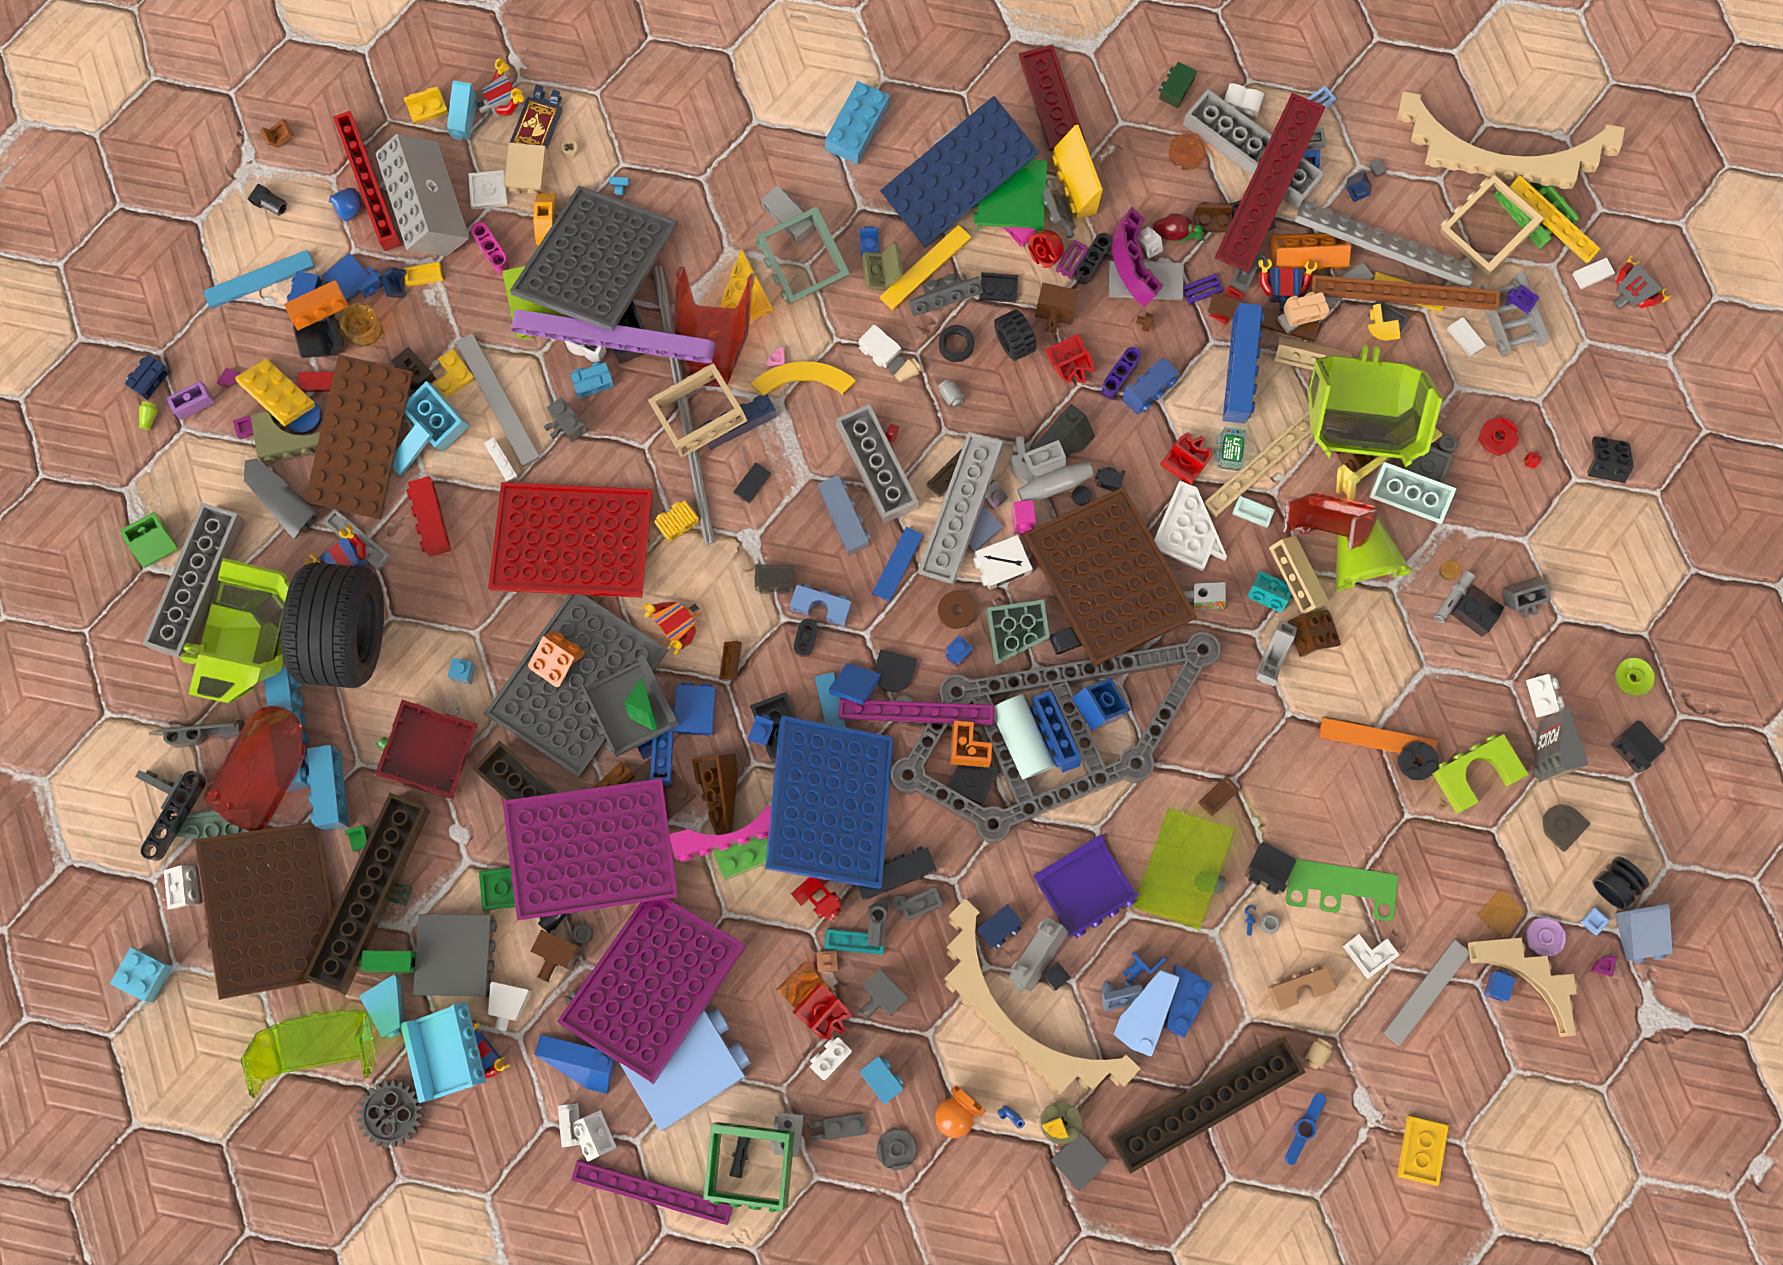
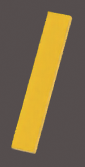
[1509,175,1600,263]
[880,225,971,311]

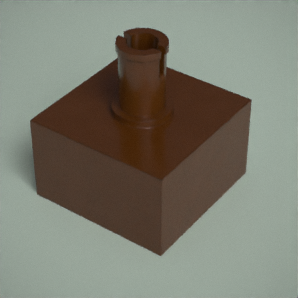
[1035,282,1079,333]
[530,930,583,982]

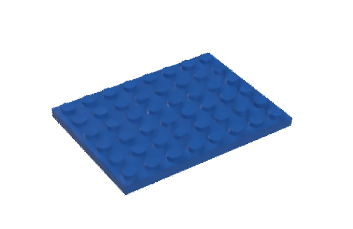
[765,715,893,889]

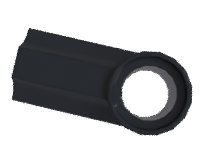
[247,184,287,216]

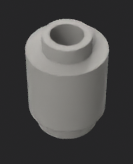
[938,379,964,407]

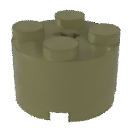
[1039,1102,1082,1144]

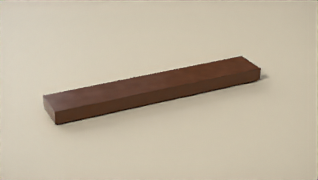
[1208,293,1320,342]

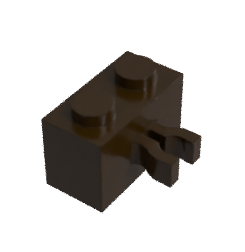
[391,347,436,390]

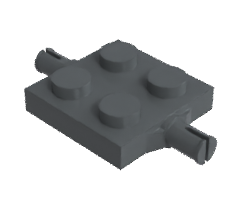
[1042,180,1076,238]

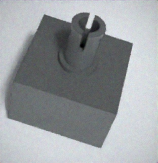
[858,969,908,1020]

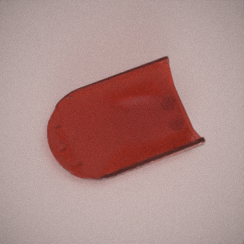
[204,706,305,831]

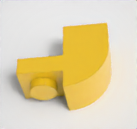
[1367,304,1401,341]

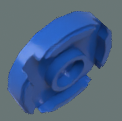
[286,399,322,434]

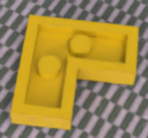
[432,349,475,398]

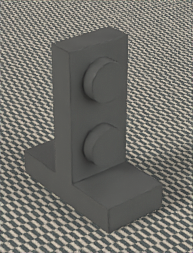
[135,770,194,814]

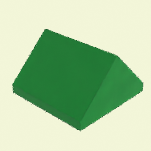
[624,679,657,731]

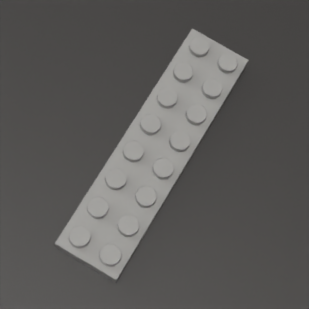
[918,432,1005,585]

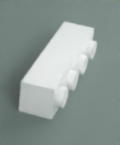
[484,437,519,483]

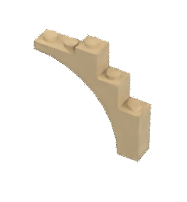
[1468,938,1578,1037]

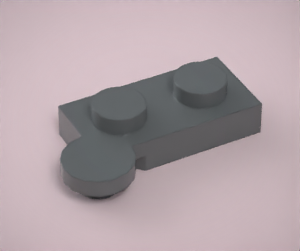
[1230,254,1267,292]
[891,887,943,922]

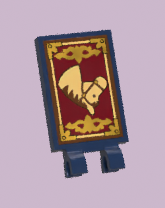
[510,85,563,149]

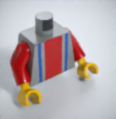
[476,59,524,118]

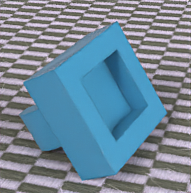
[609,177,631,195]

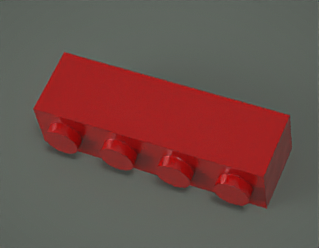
[406,476,452,557]

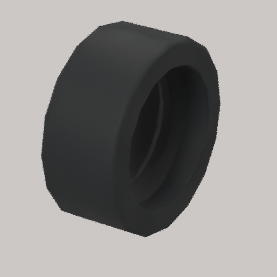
[939,325,974,363]

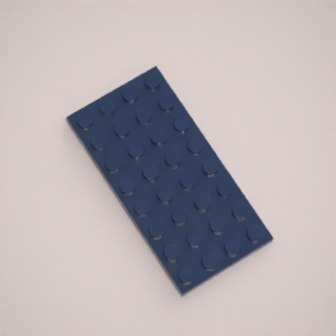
[880,96,1040,248]

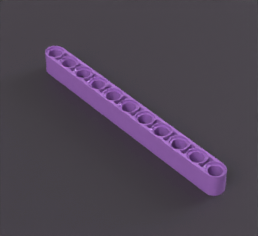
[511,310,716,363]

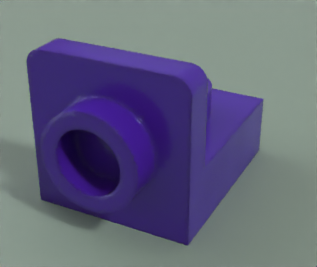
[1505,284,1540,314]

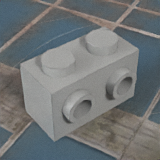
[771,1112,804,1157]

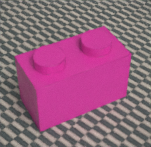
[1011,500,1036,536]

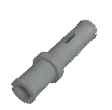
[1434,571,1475,624]

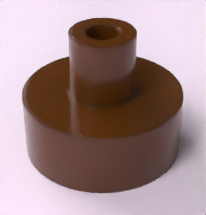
[1136,312,1154,332]

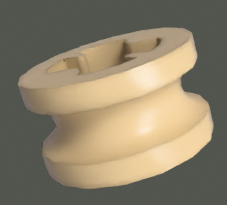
[561,139,579,158]

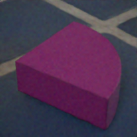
[216,367,240,387]
[1591,956,1616,977]

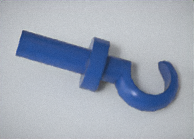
[1245,905,1256,936]

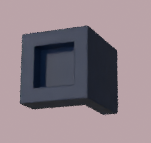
[1346,171,1372,202]

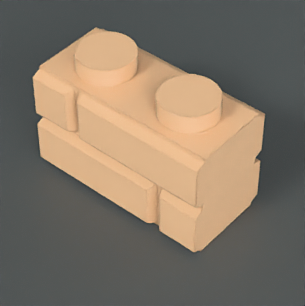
[1283,292,1329,327]

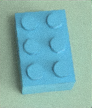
[405,381,470,451]

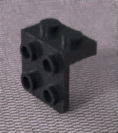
[293,314,344,358]
[1587,436,1634,483]
[1611,721,1665,774]
[1244,842,1296,895]

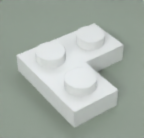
[1342,934,1399,979]

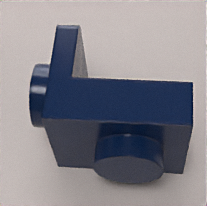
[381,267,407,298]

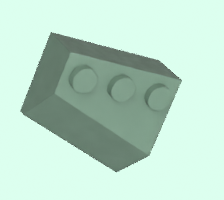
[986,600,1050,665]

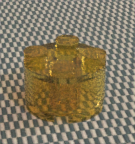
[340,303,383,347]

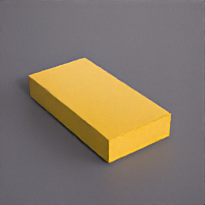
[403,261,444,287]

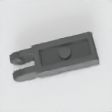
[808,1114,866,1141]

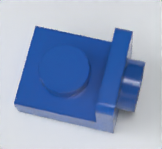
[860,226,879,256]
[748,714,775,746]

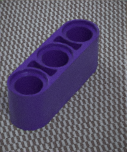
[1102,347,1141,398]

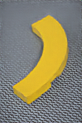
[751,361,856,396]

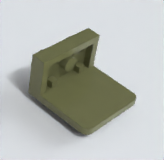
[862,242,903,291]

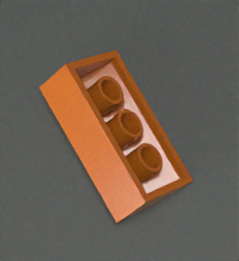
[1270,233,1351,270]

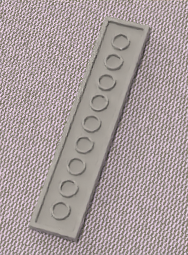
[1295,201,1474,288]

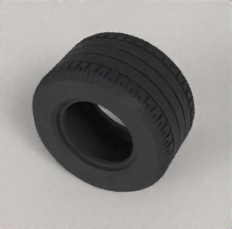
[281,562,384,688]

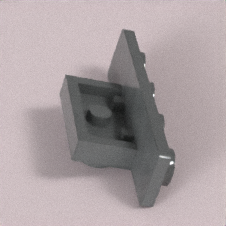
[909,273,983,316]

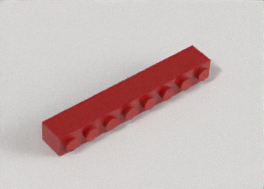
[333,111,402,251]

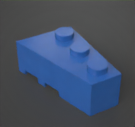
[1164,964,1213,1038]

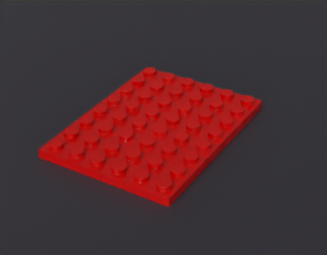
[488,482,653,598]

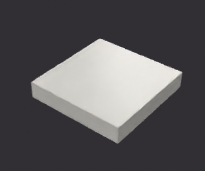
[468,170,508,209]

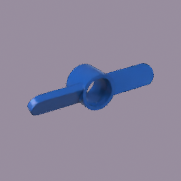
[1285,1093,1326,1165]

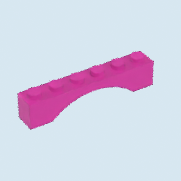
[669,806,771,862]

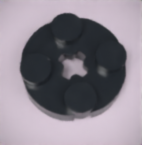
[1397,741,1438,780]

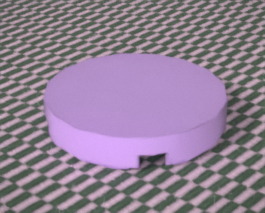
[1525,917,1566,957]

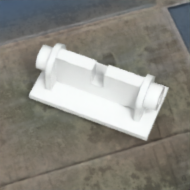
[558,1103,580,1147]

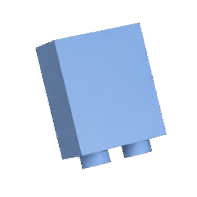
[620,1008,751,1131]

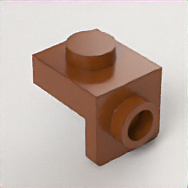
[260,119,294,148]

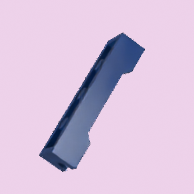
[650,708,675,786]

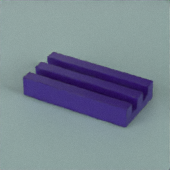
[1183,274,1224,305]

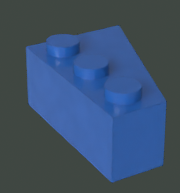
[1122,357,1179,415]

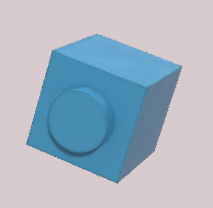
[448,658,476,685]

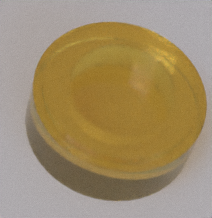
[1439,561,1460,580]

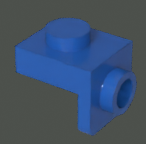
[357,266,383,298]

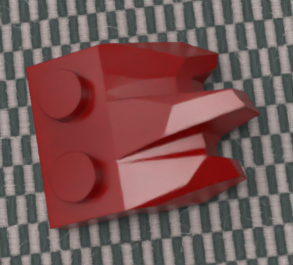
[1044,334,1095,383]
[1160,432,1212,485]
[792,982,852,1040]

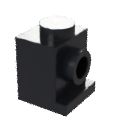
[1095,467,1126,492]

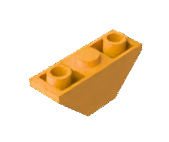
[533,193,557,246]

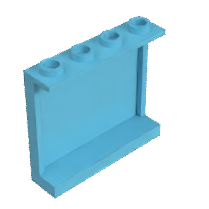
[401,1002,486,1103]

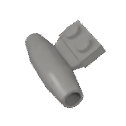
[1017,440,1094,501]

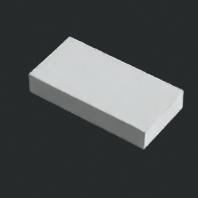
[1572,258,1615,289]
[1447,317,1486,358]

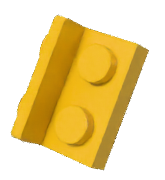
[404,87,448,125]

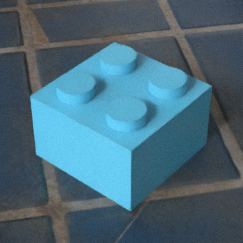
[110,947,173,1002]

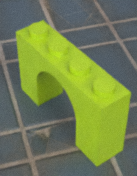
[1433,734,1529,814]

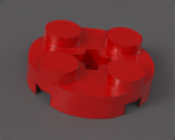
[1479,417,1519,456]

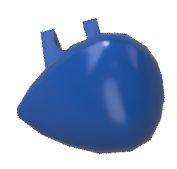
[328,188,361,221]

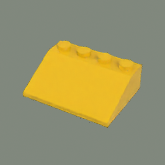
[1051,125,1103,220]

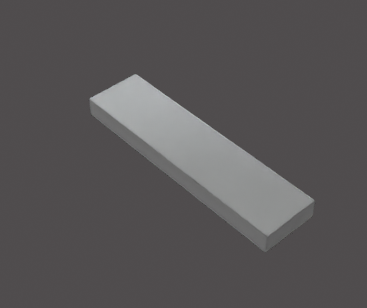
[322,509,391,571]

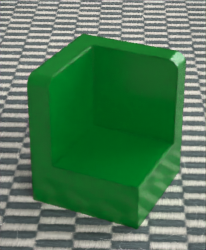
[344,825,370,852]

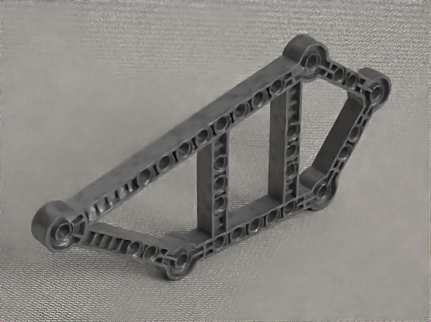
[891,632,1221,844]

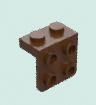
[1287,610,1341,657]

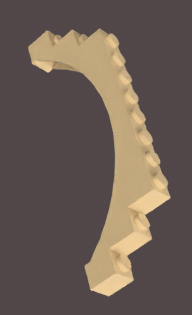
[1396,92,1625,189]
[944,898,1141,1093]

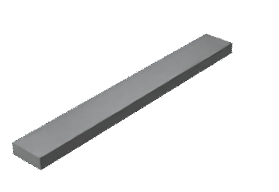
[456,333,540,467]

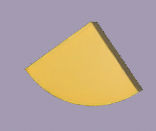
[1042,1117,1068,1138]

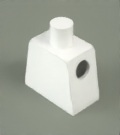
[488,982,532,1031]

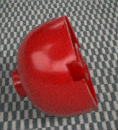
[1028,230,1064,268]

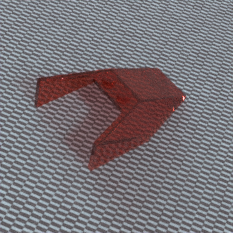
[674,266,755,387]

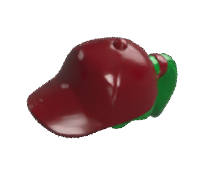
[1153,213,1204,242]

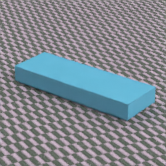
[392,421,433,475]

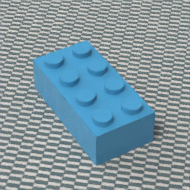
[825,80,890,165]
[305,745,349,831]

